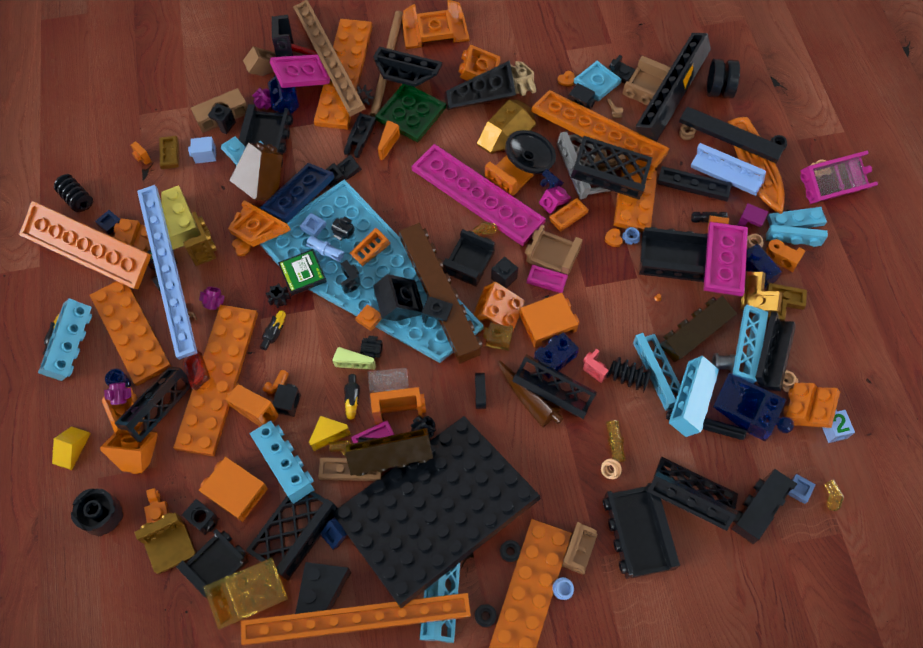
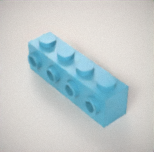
[38,298,92,381]
[669,355,719,437]
[249,420,314,504]

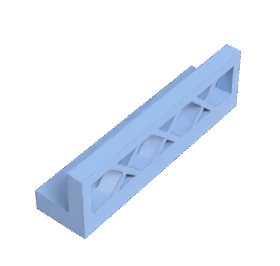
[691,143,766,196]

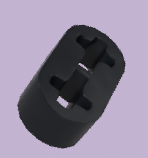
[475,373,486,409]

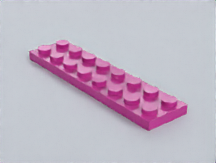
[412,144,546,246]

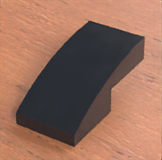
[326,154,362,187]

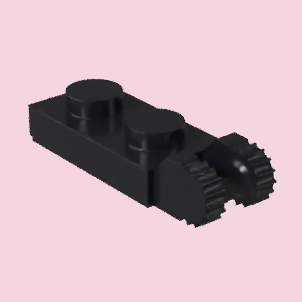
[344,113,376,158]

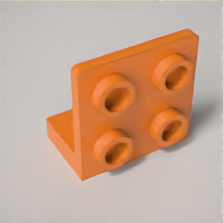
[485,155,534,196]
[473,282,525,333]

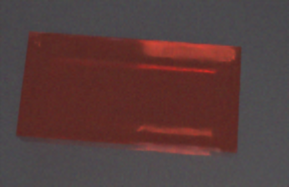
[183,350,210,391]

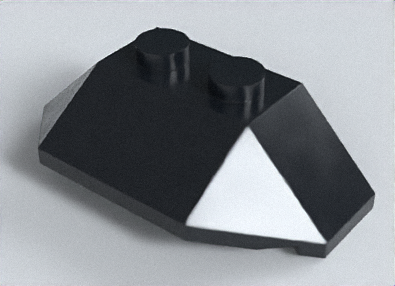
[373,46,443,87]

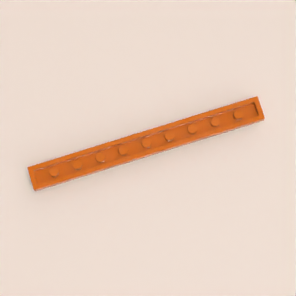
[241,593,471,646]

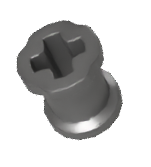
[712,353,735,372]

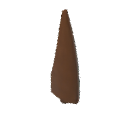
[498,361,563,427]

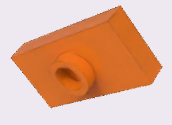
[549,198,589,232]

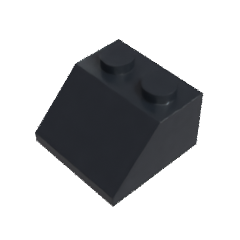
[373,274,423,321]

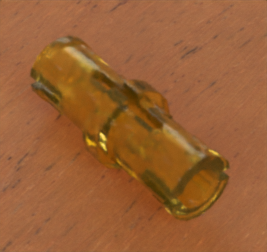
[606,420,626,463]

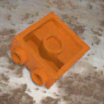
[458,44,501,81]
[114,218,151,252]
[784,383,840,428]

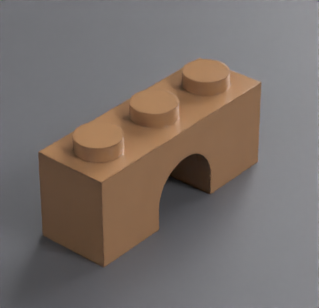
[191,88,247,133]

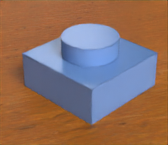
[300,213,326,238]
[787,474,816,504]

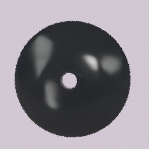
[505,130,556,174]

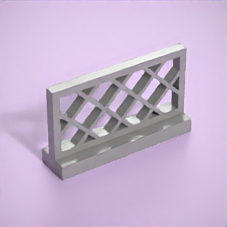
[556,132,617,199]

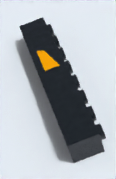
[635,33,711,142]

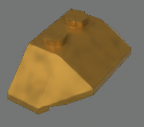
[477,100,536,154]

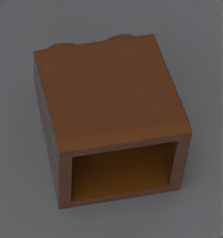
[229,142,282,201]

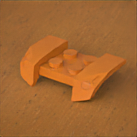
[402,0,470,49]

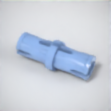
[306,236,344,262]

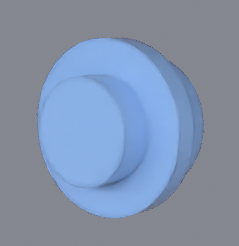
[552,577,574,600]

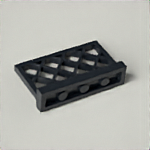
[570,136,653,199]
[647,456,738,531]
[246,491,338,581]

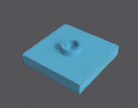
[574,61,622,101]

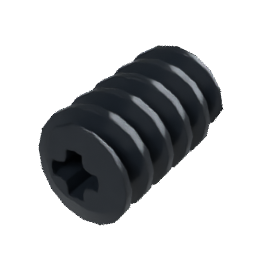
[54,174,93,212]
[606,357,651,393]

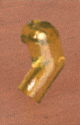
[471,222,497,236]
[329,440,351,456]
[825,480,844,511]

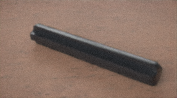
[666,408,746,440]

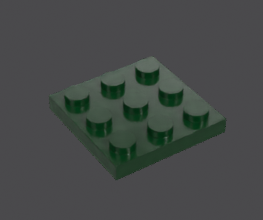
[375,84,446,143]

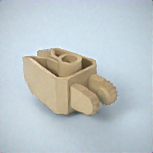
[510,61,536,96]

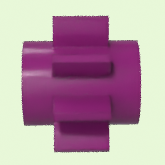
[252,87,275,110]
[199,287,225,310]
[104,382,131,405]

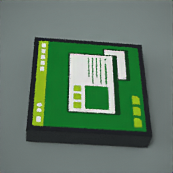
[278,249,327,296]

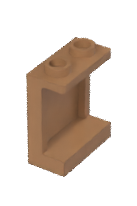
[623,56,671,105]
[525,225,583,278]

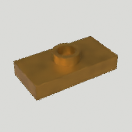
[159,136,179,169]

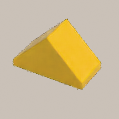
[309,416,351,451]
[52,427,91,470]

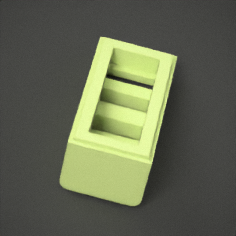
[332,347,376,370]

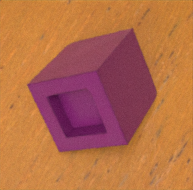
[737,203,768,227]

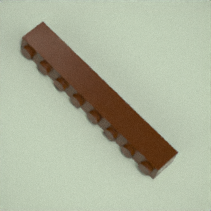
[399,223,483,364]

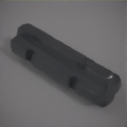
[691,212,728,223]

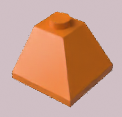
[100,430,158,474]

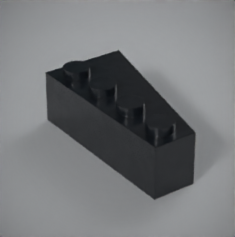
[444,60,516,110]

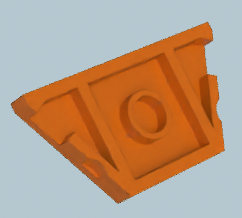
[228,200,291,247]

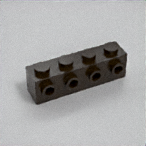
[660,295,737,362]
[345,428,433,476]

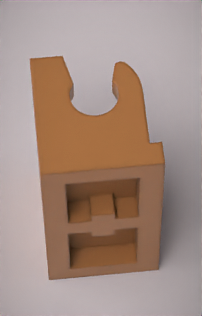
[562,522,598,575]

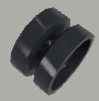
[707,58,740,98]

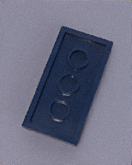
[260,163,335,224]

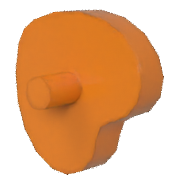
[557,71,575,87]
[604,228,623,247]
[232,238,251,257]

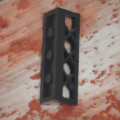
[755,312,796,391]
[512,354,597,419]
[115,366,194,442]

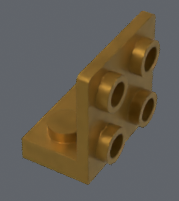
[183,212,217,266]

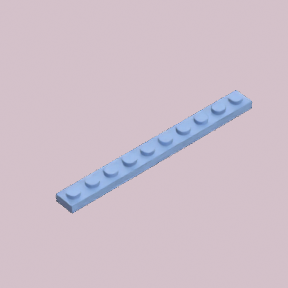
[137,185,198,360]

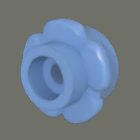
[622,227,640,245]

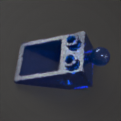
[713,373,794,441]

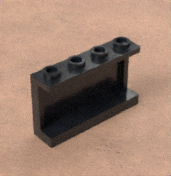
[234,104,293,168]
[639,227,708,282]
[603,483,680,579]

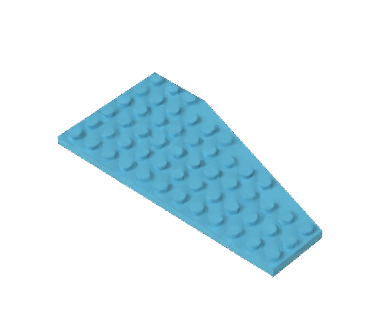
[260,179,484,363]

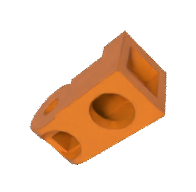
[765,239,805,272]

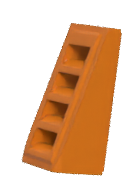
[378,121,400,160]
[350,228,391,266]

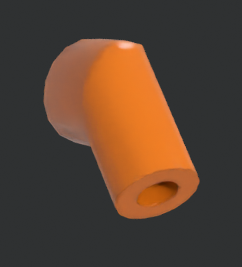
[263,370,289,395]

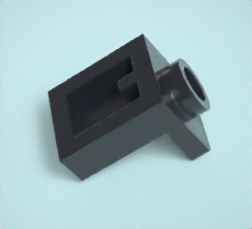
[609,55,636,84]
[208,103,236,134]

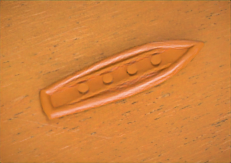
[727,117,785,214]

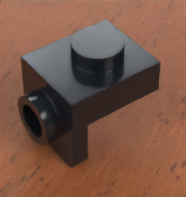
[340,260,361,294]

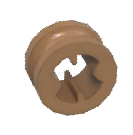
[679,124,696,140]

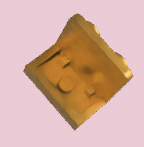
[134,513,196,574]

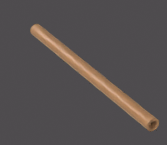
[370,11,403,117]

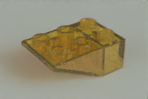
[203,558,287,630]

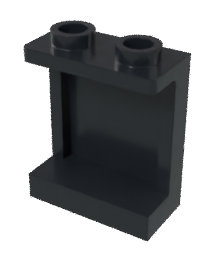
[272,15,294,57]
[443,229,495,286]
[176,529,249,600]

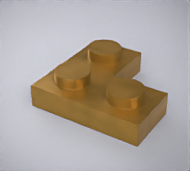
[740,272,782,312]
[766,283,807,321]

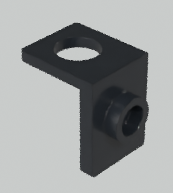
[422,296,453,323]

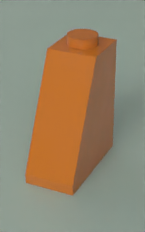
[225,384,279,427]

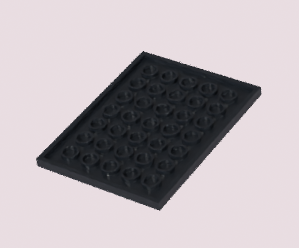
[332,416,541,608]

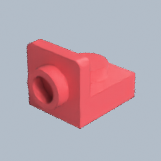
[583,349,609,383]

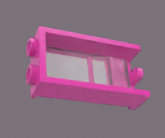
[800,150,878,204]

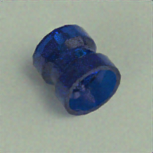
[105,369,131,387]

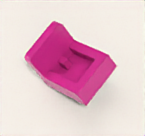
[539,186,571,214]

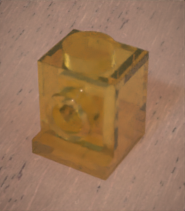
[483,323,513,351]

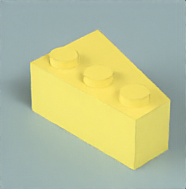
[161,185,201,250]

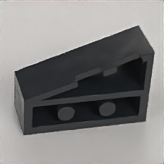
[731,469,797,544]
[295,562,352,614]

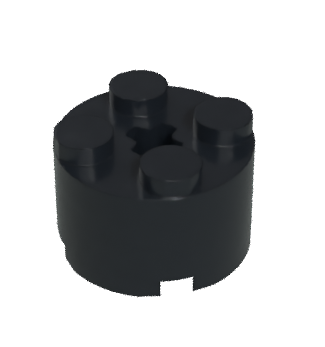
[71,488,123,536]

